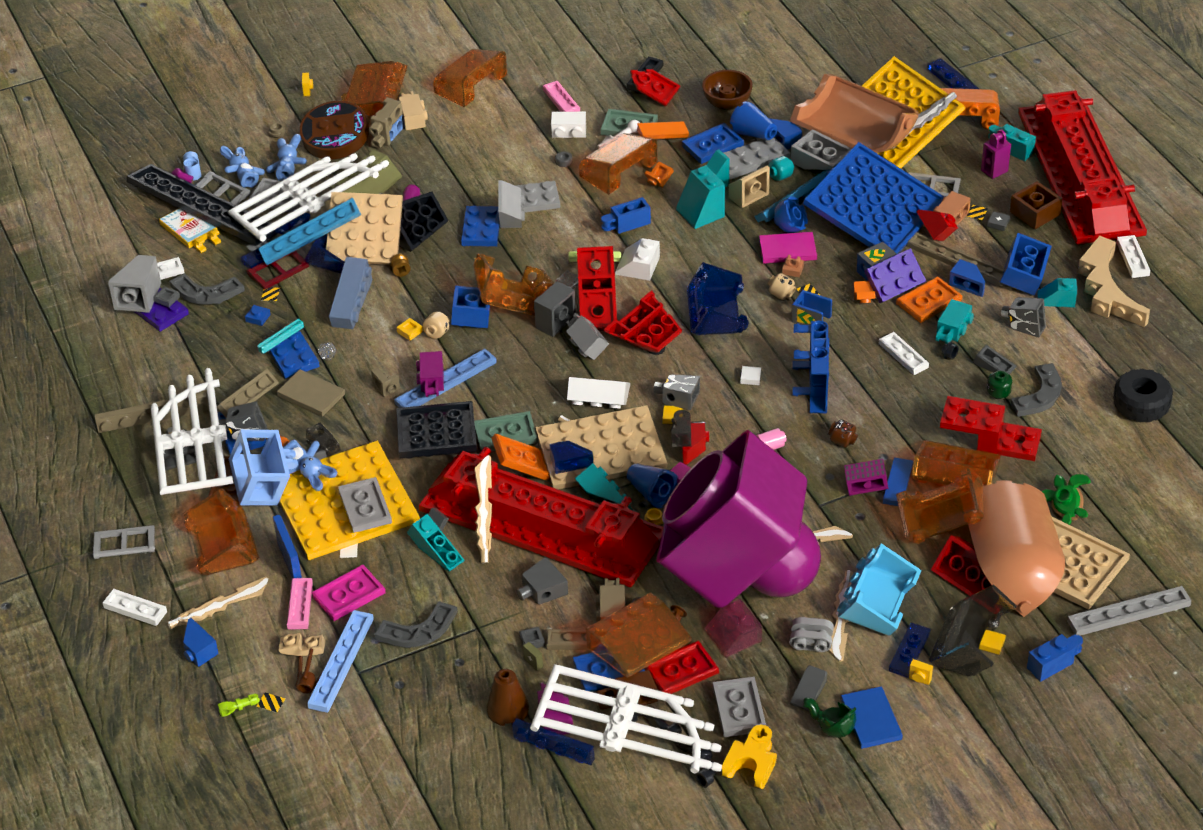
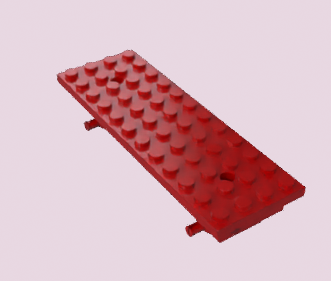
[1018,90,1147,245]
[419,447,664,588]

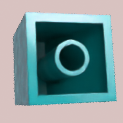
[676,165,725,229]

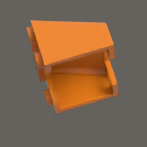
[940,88,1000,130]

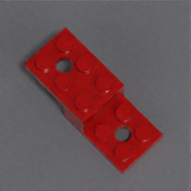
[577,246,617,330]
[940,396,1042,461]

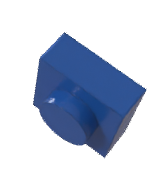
[245,305,271,326]

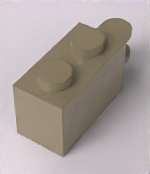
[596,578,626,629]

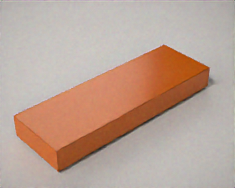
[637,121,689,140]

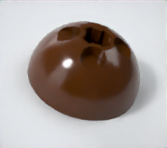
[702,70,753,110]

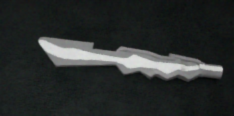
[892,92,957,149]

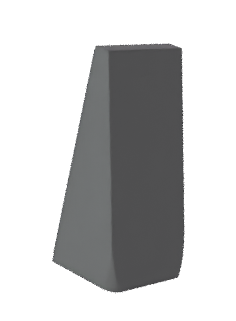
[973,345,1016,374]
[790,665,827,711]

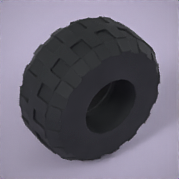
[1113,369,1173,423]

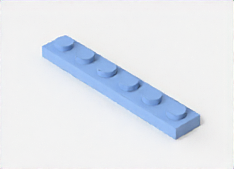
[307,610,374,713]

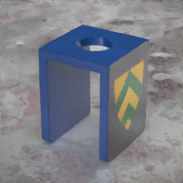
[857,242,897,281]
[792,290,832,325]

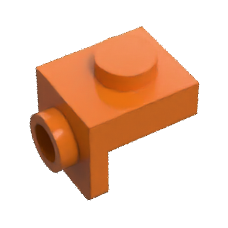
[644,161,674,188]
[854,281,875,303]

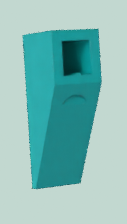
[575,463,633,511]
[407,514,465,572]

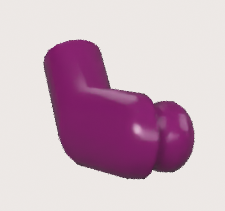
[171,168,194,183]

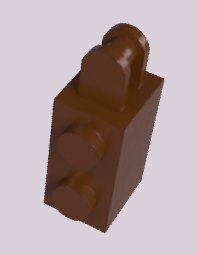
[596,670,658,710]

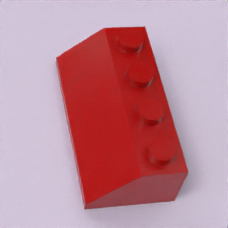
[931,535,1007,613]

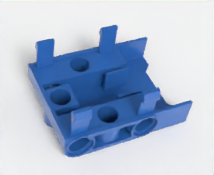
[792,320,829,413]

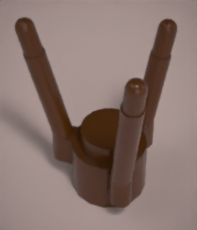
[295,648,325,694]

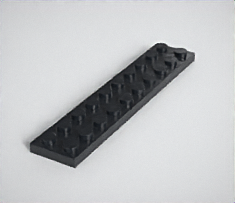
[127,164,280,246]

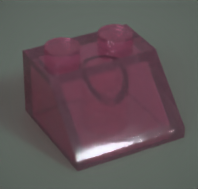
[705,599,762,658]

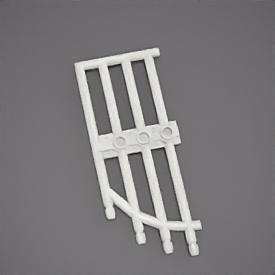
[227,153,389,242]
[151,368,234,495]
[530,664,722,773]

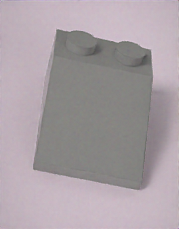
[791,129,852,170]

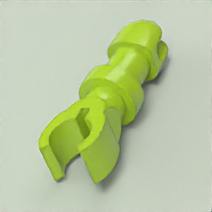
[218,693,260,717]

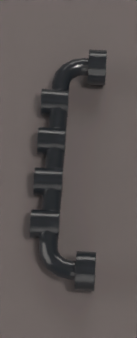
[632,712,716,788]

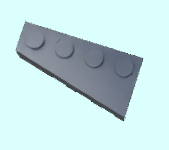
[329,257,373,329]

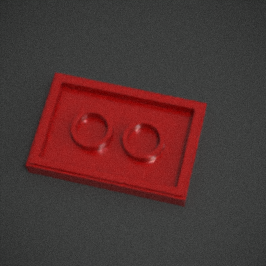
[643,641,719,694]

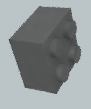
[534,281,576,337]

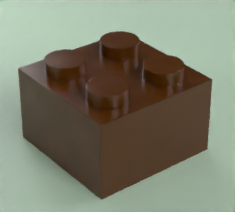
[1010,181,1062,229]

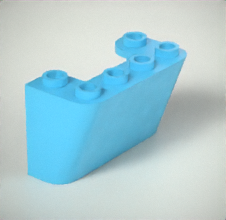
[837,543,922,636]

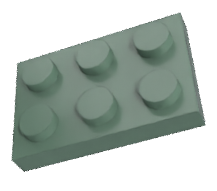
[601,109,658,141]
[474,411,538,451]

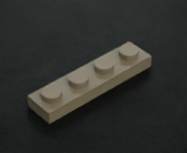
[217,369,279,418]

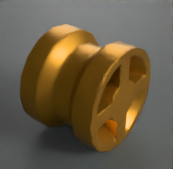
[391,254,411,277]

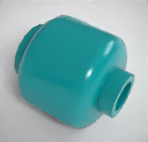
[768,156,794,181]

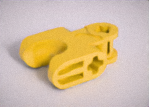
[722,725,777,789]

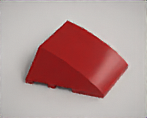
[604,290,682,352]

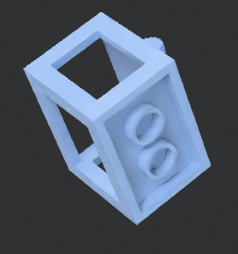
[229,429,298,505]

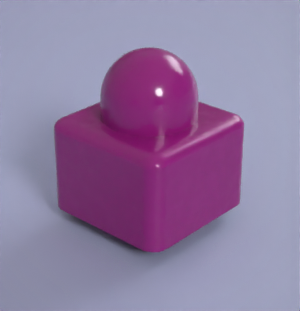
[657,430,821,608]

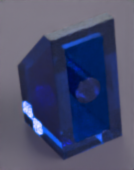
[550,440,593,474]

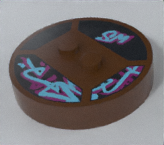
[300,101,369,160]

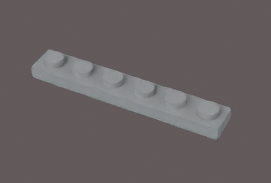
[1067,586,1191,636]

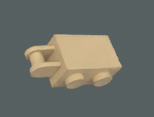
[399,91,428,130]

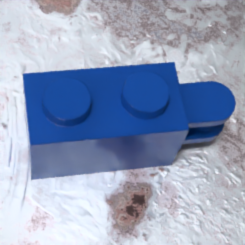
[601,197,651,234]
[1027,634,1083,682]

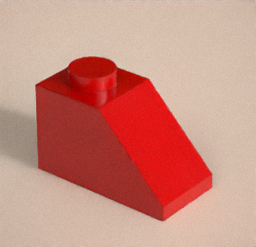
[917,210,958,241]
[682,423,709,465]

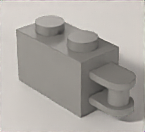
[566,313,609,360]

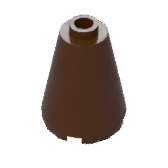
[487,669,529,726]

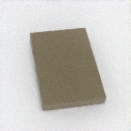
[277,369,345,417]

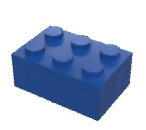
[1000,233,1052,295]

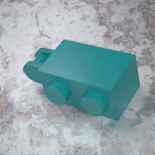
[988,124,1036,161]
[936,299,974,344]

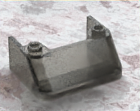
[929,584,1017,677]

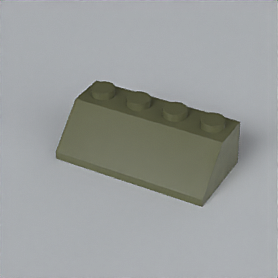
[329,149,402,194]

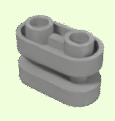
[790,617,834,652]

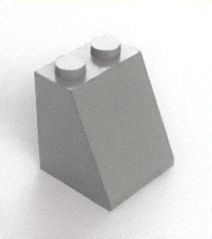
[108,255,161,313]

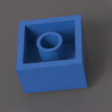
[451,286,492,328]

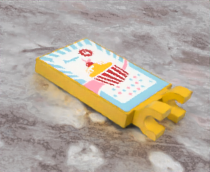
[159,208,221,253]

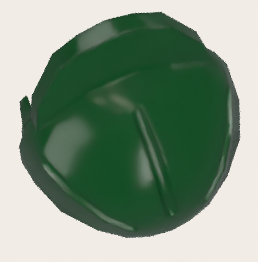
[803,697,856,738]

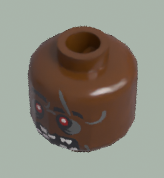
[828,419,858,448]

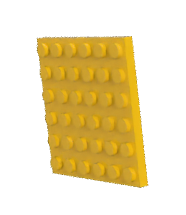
[862,56,965,169]
[279,440,420,560]

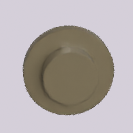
[269,122,286,138]

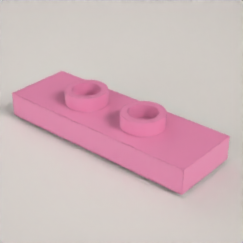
[543,81,580,112]
[287,578,313,630]

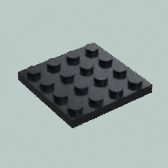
[396,401,477,459]

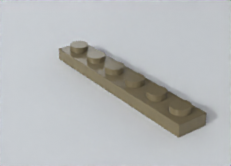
[94,391,209,433]

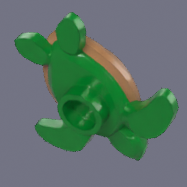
[1042,474,1091,525]

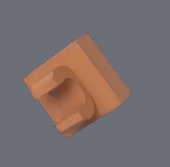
[782,255,804,277]

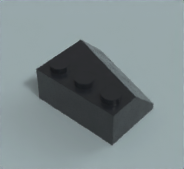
[399,192,449,252]

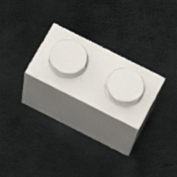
[551,111,586,138]

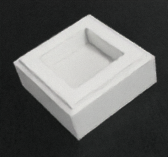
[741,366,761,385]

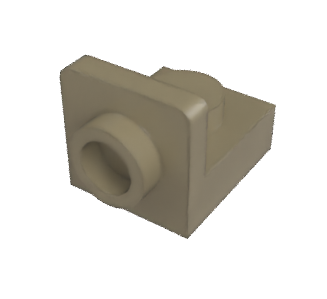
[371,368,400,397]

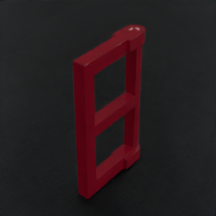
[246,250,309,290]

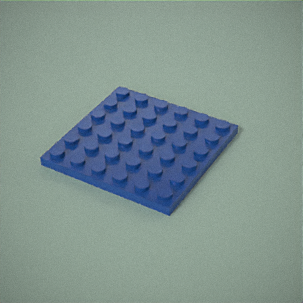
[803,142,944,254]

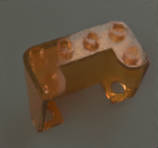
[433,49,507,107]
[579,133,658,195]
[473,253,554,316]

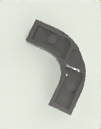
[169,273,245,304]
[1011,363,1062,417]
[375,601,458,648]

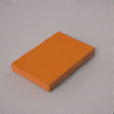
[896,276,962,323]
[491,433,550,481]

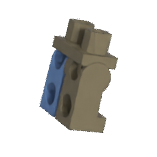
[369,97,404,148]

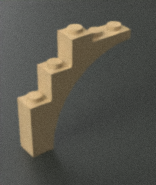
[1078,236,1150,327]

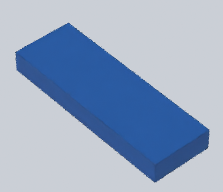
[883,457,914,507]

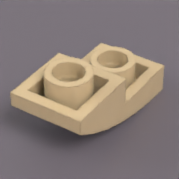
[279,633,325,656]

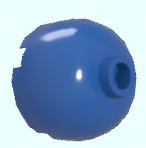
[774,196,808,233]

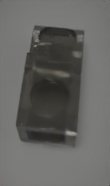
[671,410,691,447]
[306,422,341,457]

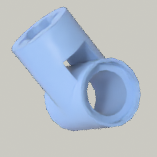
[183,151,201,181]

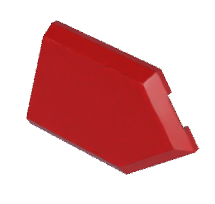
[630,69,681,106]

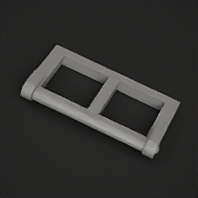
[195,171,251,206]
[908,172,961,197]
[93,525,155,559]

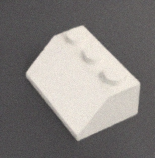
[567,377,630,409]

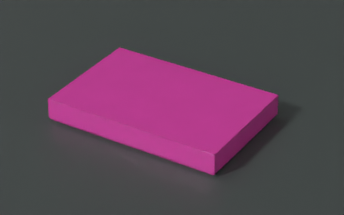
[759,232,817,264]
[312,565,386,621]

